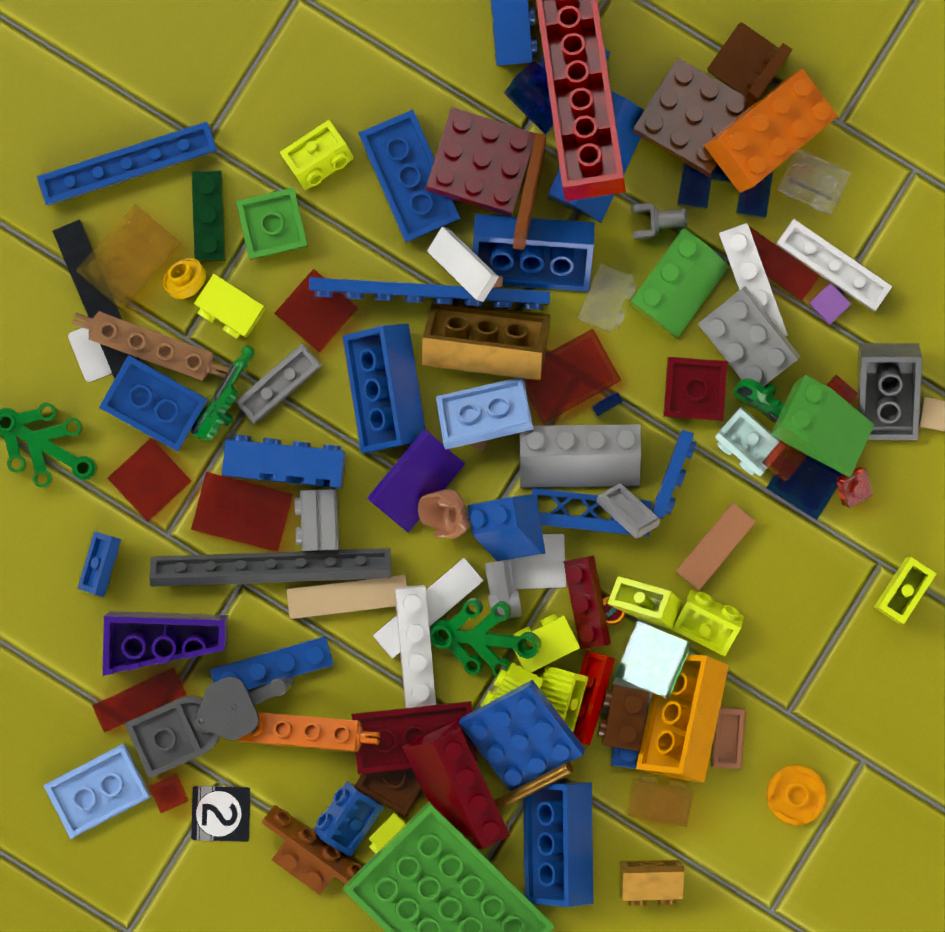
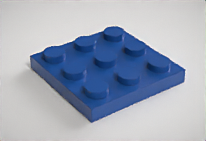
[459,680,585,792]

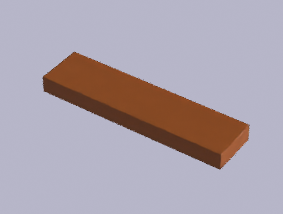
[513,133,547,250]

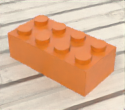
[704,68,838,193]

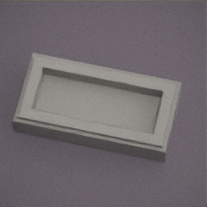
[597,483,660,539]

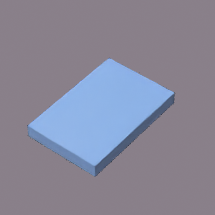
[436,378,533,450]
[43,743,152,839]

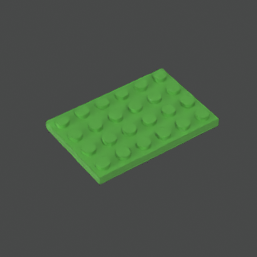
[342,802,555,932]

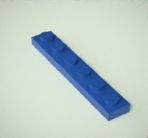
[37,121,217,206]

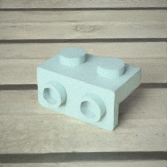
[715,406,786,477]

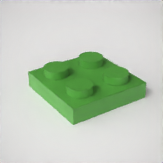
[236,187,308,260]

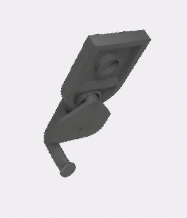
[125,676,294,778]

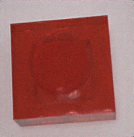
[836,467,873,508]
[149,773,189,813]

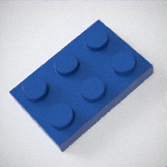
[99,355,208,451]

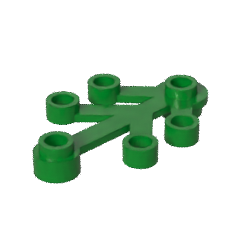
[0,403,97,488]
[430,598,541,677]

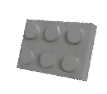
[698,286,801,386]

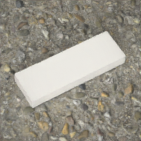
[427,227,499,302]

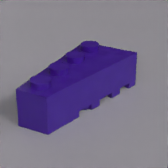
[103,611,229,676]

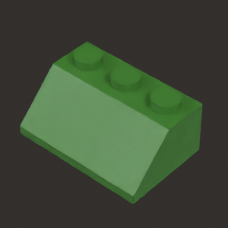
[629,228,730,339]

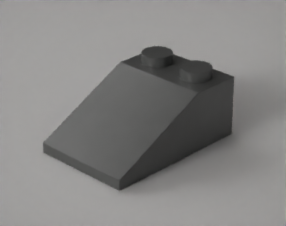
[858,343,922,440]

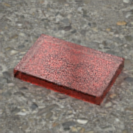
[524,328,622,424]
[191,472,294,552]

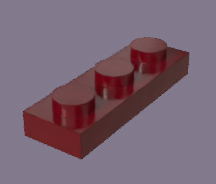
[563,555,611,650]

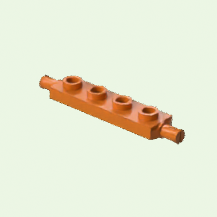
[238,712,380,752]

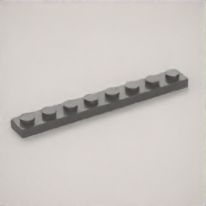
[149,548,391,587]

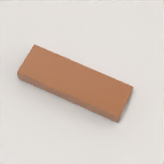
[675,503,756,591]

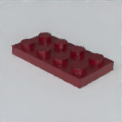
[351,701,478,774]

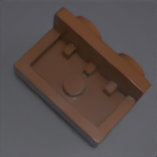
[597,684,650,751]

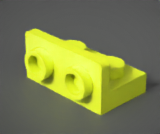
[280,120,354,190]
[672,590,744,656]

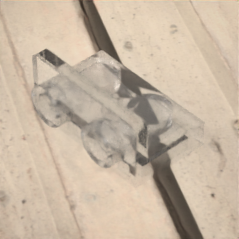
[778,149,851,214]

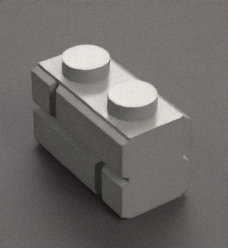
[295,489,339,551]

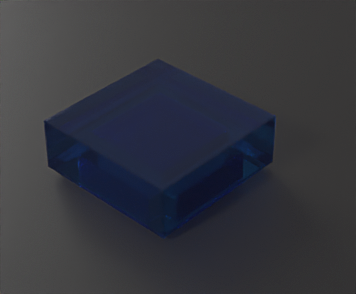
[591,392,623,418]

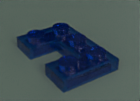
[677,163,774,219]

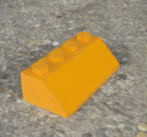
[636,652,729,783]

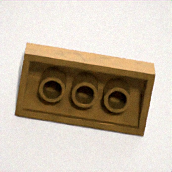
[422,300,550,380]

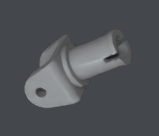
[631,203,687,239]

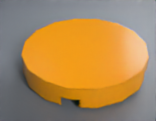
[766,765,827,825]

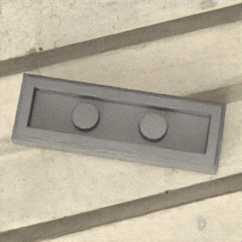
[235,343,322,425]

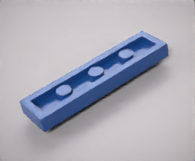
[210,636,334,690]

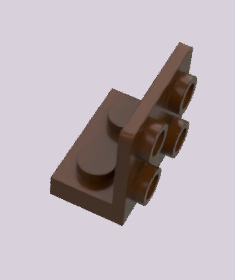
[707,22,793,103]

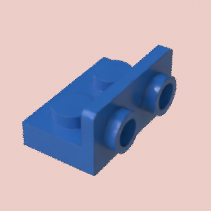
[314,781,384,857]

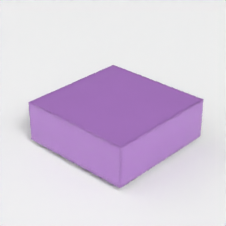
[808,283,851,325]

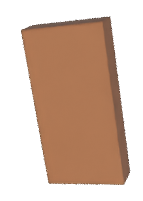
[711,707,746,769]

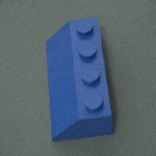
[547,91,644,223]
[472,214,595,292]
[343,324,426,453]
[523,781,594,907]

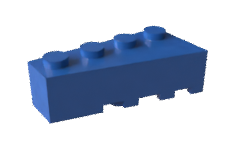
[491,0,538,65]
[222,435,347,489]

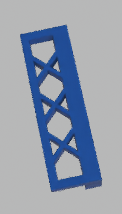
[532,488,651,537]

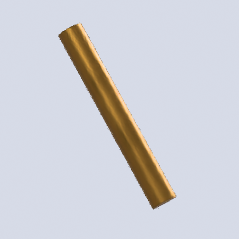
[495,762,573,810]

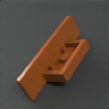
[262,805,363,895]

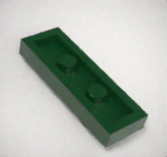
[191,170,226,262]

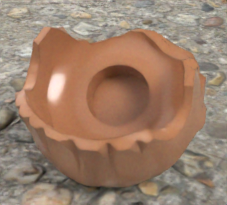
[418,489,470,539]

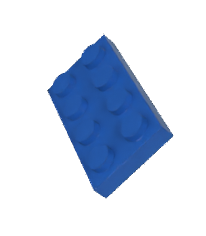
[358,110,460,243]

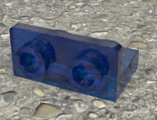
[504,61,554,135]

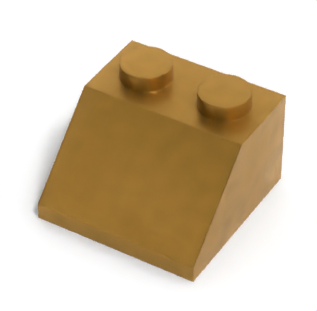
[620,860,684,906]

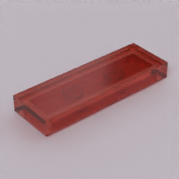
[749,226,820,301]
[92,667,187,733]

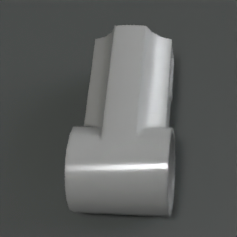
[485,559,522,619]

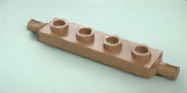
[72,311,229,381]

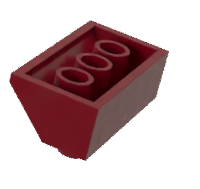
[402,721,510,849]

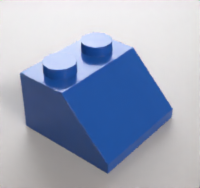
[468,494,546,561]

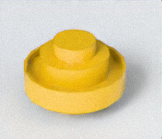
[163,258,206,299]

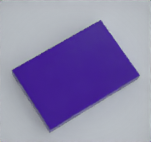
[367,429,465,533]

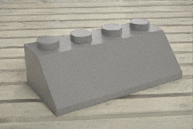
[519,424,641,488]

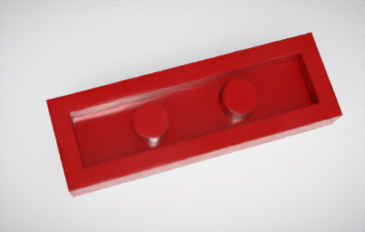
[573,650,615,745]

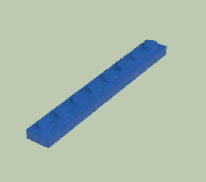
[309,277,550,310]

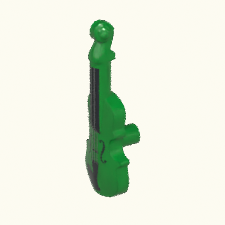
[191,345,255,441]
[733,378,784,423]

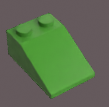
[770,375,875,477]

